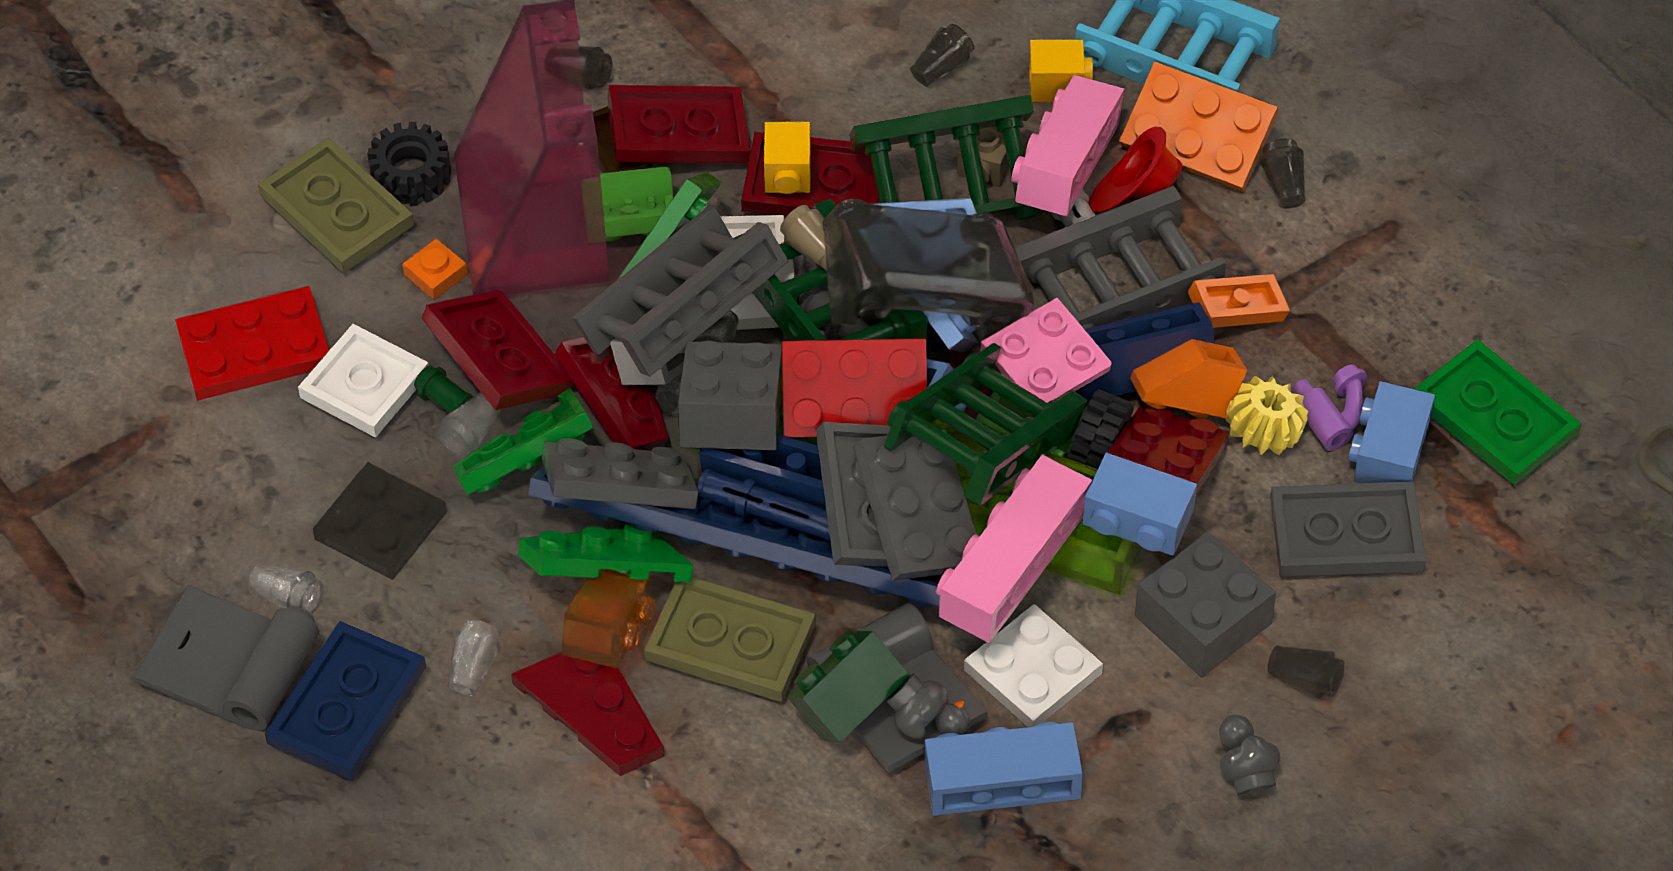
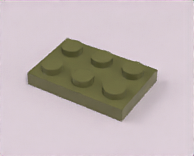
[258,137,414,273]
[644,577,816,702]

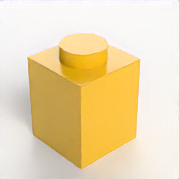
[1029,40,1093,102]
[764,122,811,194]

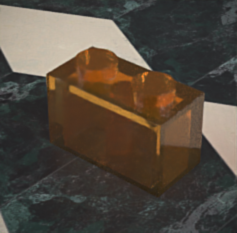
[561,569,656,668]

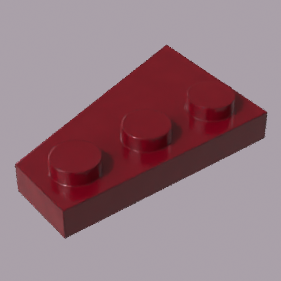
[555,337,668,451]
[511,635,665,776]

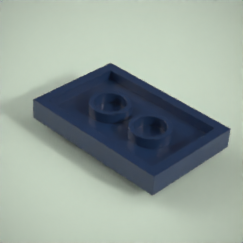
[265,621,426,781]

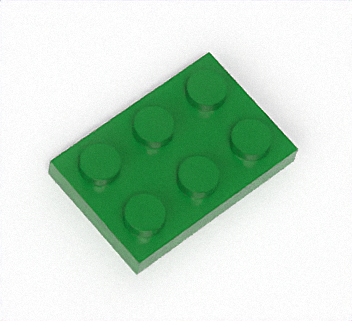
[1414,339,1581,485]

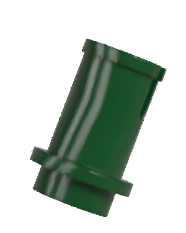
[414,366,475,421]

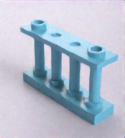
[1075,0,1280,93]

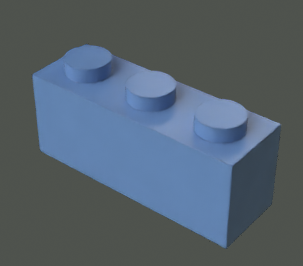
[924,722,1083,816]

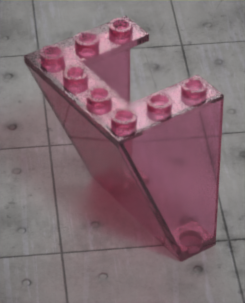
[454,0,610,295]

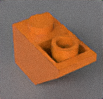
[1130,339,1247,418]

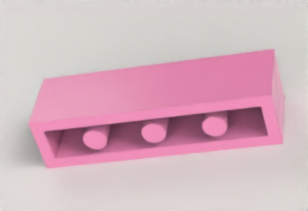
[1011,75,1125,216]
[936,455,1092,643]

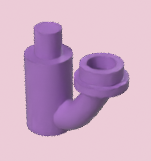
[1292,364,1368,451]

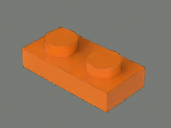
[1188,274,1290,328]

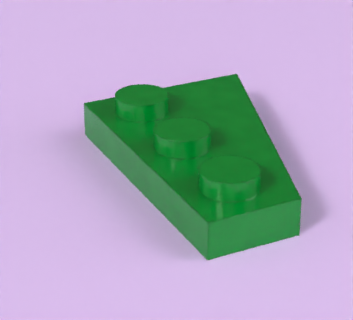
[619,172,722,279]
[453,388,594,495]
[518,523,693,582]

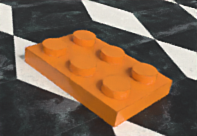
[1119,61,1279,192]

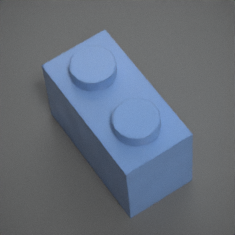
[1348,381,1435,483]
[1083,453,1197,556]

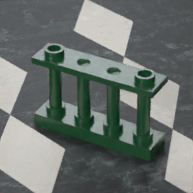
[849,95,1042,220]
[734,198,928,341]
[884,343,1088,506]

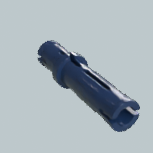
[697,468,831,542]

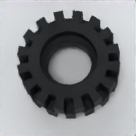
[367,122,451,207]
[1066,389,1134,479]

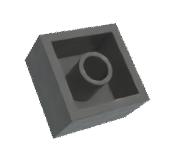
[678,341,783,450]
[1135,531,1276,678]

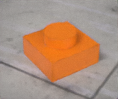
[402,239,468,300]

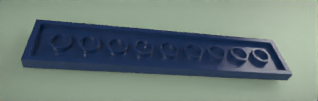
[528,466,943,607]

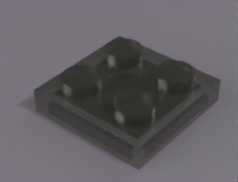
[313,462,447,580]

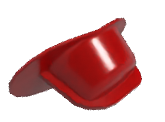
[1089,126,1183,213]

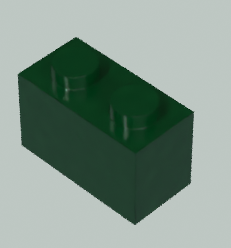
[787,630,910,743]

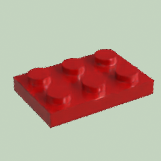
[175,286,329,401]
[782,338,927,437]

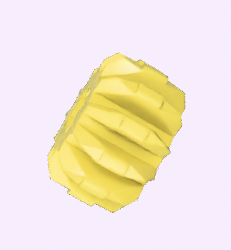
[1225,376,1308,455]

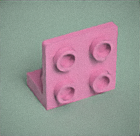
[980,298,1112,403]

